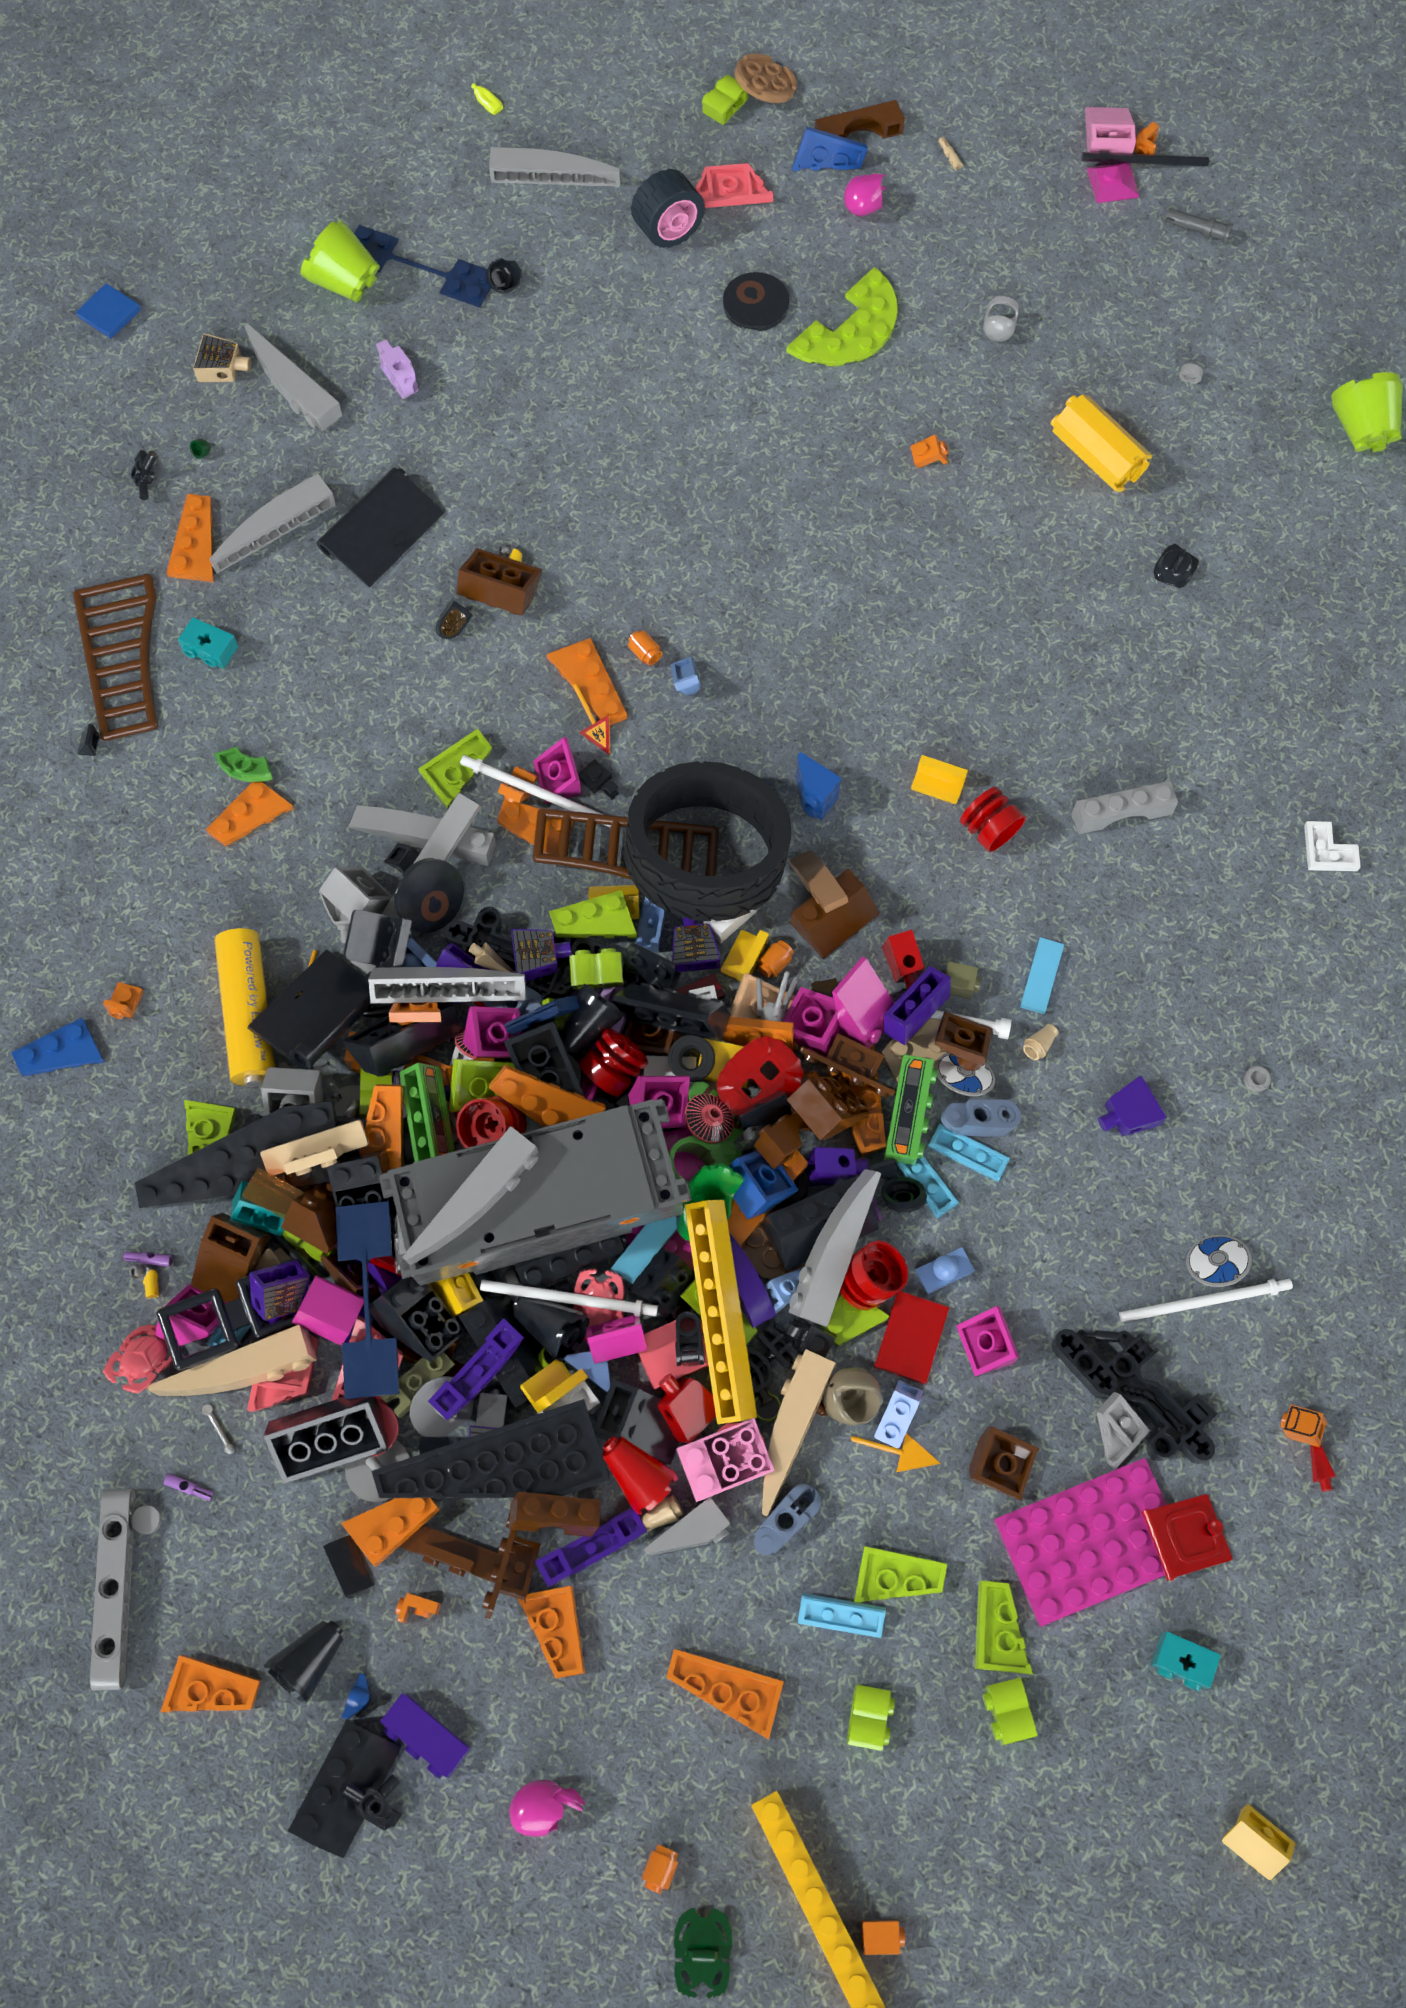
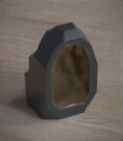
[436,599,473,639]

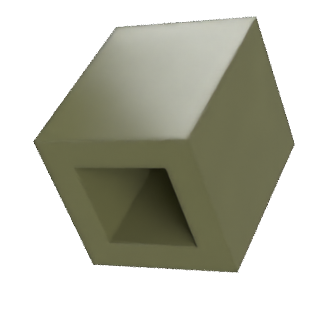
[945,961,981,999]

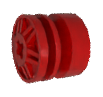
[959,786,1027,853]
[579,1028,649,1097]
[456,1096,527,1148]
[840,1240,909,1311]

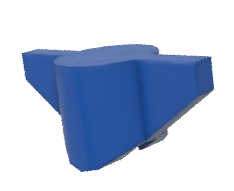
[341,1673,370,1720]

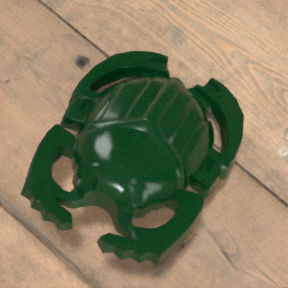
[674,1908,732,1999]

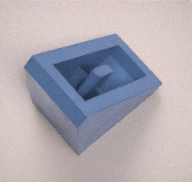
[564,1352,611,1395]

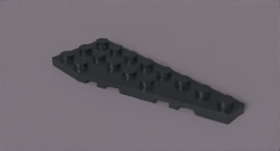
[135,1100,344,1208]
[371,1399,610,1498]

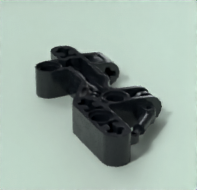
[444,906,612,999]
[1051,1329,1218,1464]

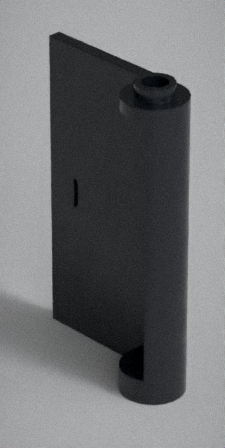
[316,467,445,587]
[247,949,373,1070]

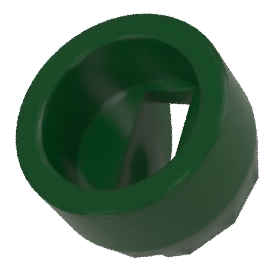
[190,439,211,459]

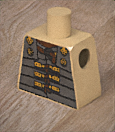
[193,333,251,382]

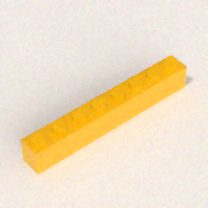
[685,1200,757,1424]
[751,1791,885,2008]

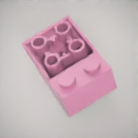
[1085,107,1136,154]
[676,1418,774,1502]

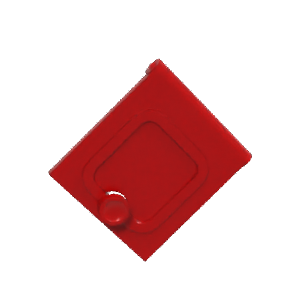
[1141,1494,1233,1581]

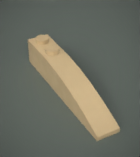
[148,1325,317,1396]
[762,1349,836,1518]

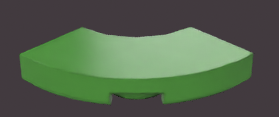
[214,746,273,782]

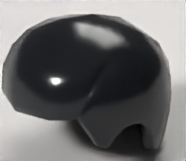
[486,258,522,294]

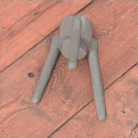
[756,971,798,1022]

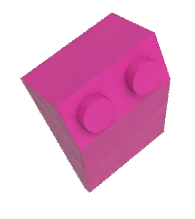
[832,957,894,1048]

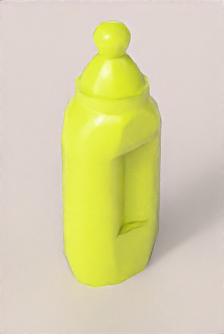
[471,83,504,115]

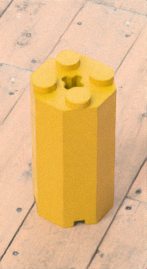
[1051,394,1153,492]

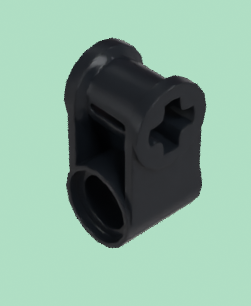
[675,1311,704,1366]

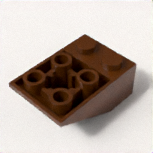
[787,1075,871,1140]
[191,1212,270,1303]

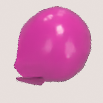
[844,173,886,217]
[509,1779,586,1837]

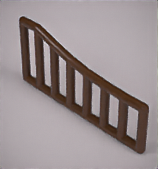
[73,574,158,741]
[533,808,719,880]

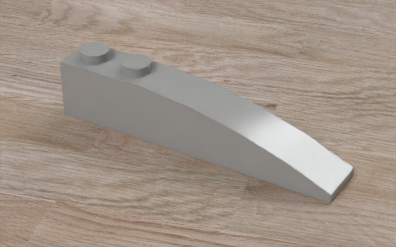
[489,147,620,187]
[244,324,342,432]
[210,473,336,574]
[349,805,496,867]
[368,967,526,1003]
[402,1126,539,1265]
[789,1169,881,1327]

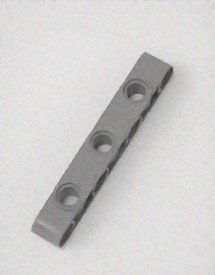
[90,1489,135,1691]

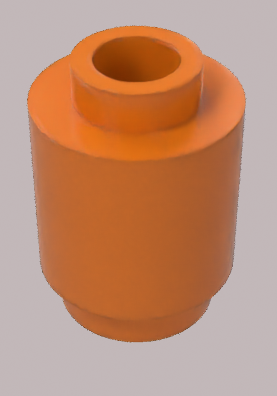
[628,630,663,666]
[757,940,794,978]
[641,1844,679,1894]

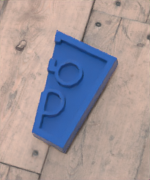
[792,126,868,171]
[11,1018,104,1076]

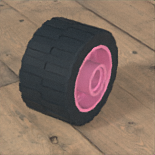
[631,169,705,248]

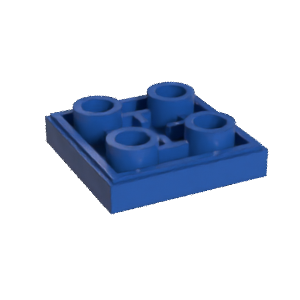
[76,283,141,339]

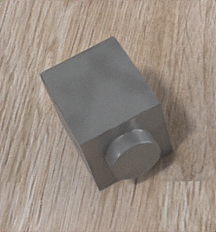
[476,1389,509,1428]

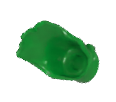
[676,1163,744,1241]

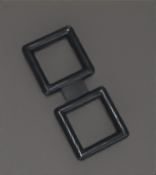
[156,1259,308,1370]

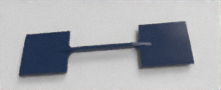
[354,225,491,308]
[336,1201,400,1399]

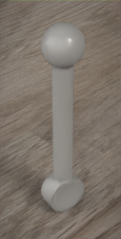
[202,1404,235,1454]

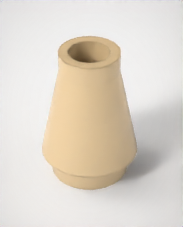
[1023,1024,1059,1060]
[641,1495,684,1532]

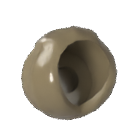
[824,1367,883,1426]

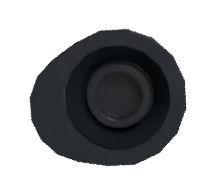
[881,1177,927,1213]

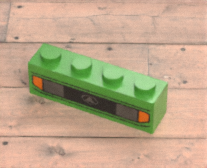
[884,1054,938,1166]
[399,1063,455,1162]

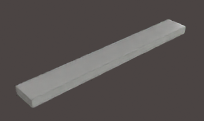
[351,793,481,973]

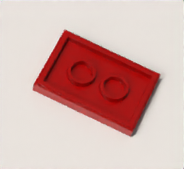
[874,1291,949,1385]

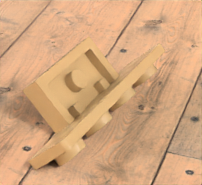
[260,1120,369,1176]

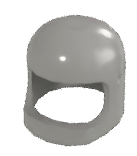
[983,296,1019,342]

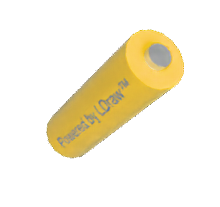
[214,928,275,1087]

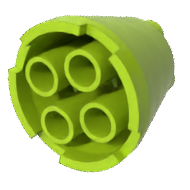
[300,219,380,303]
[1331,372,1403,452]

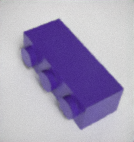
[884,966,951,1045]
[380,1693,471,1779]

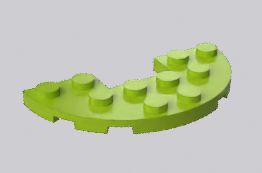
[786,267,897,366]

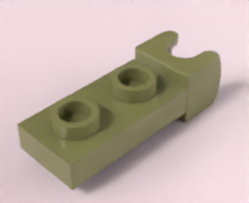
[380,1352,456,1418]

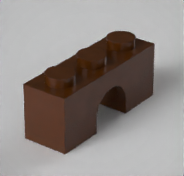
[509,1492,600,1537]

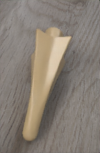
[469,942,526,984]

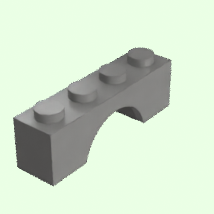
[1072,781,1178,834]

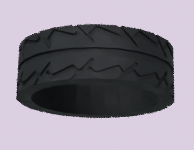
[624,761,791,921]

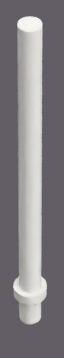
[460,755,611,827]
[1119,1279,1293,1323]
[480,1280,658,1317]

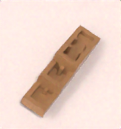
[789,850,849,913]

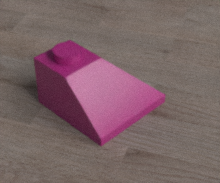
[1087,163,1139,203]
[155,1284,226,1346]

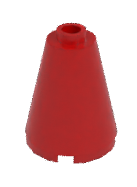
[602,1436,678,1515]

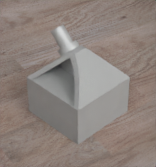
[319,867,392,943]
[261,1062,323,1116]

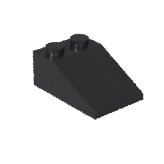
[504,1019,584,1095]

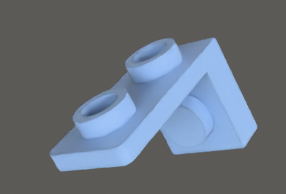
[764,1266,805,1313]
[874,1380,923,1448]

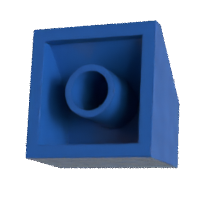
[796,752,841,820]
[729,1151,798,1219]

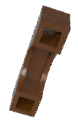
[814,100,905,139]
[754,1110,814,1169]

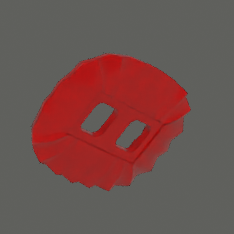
[717,1036,804,1116]

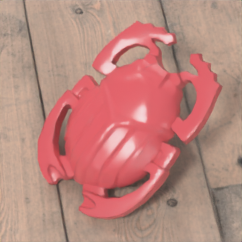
[572,1268,625,1342]
[103,1325,172,1394]

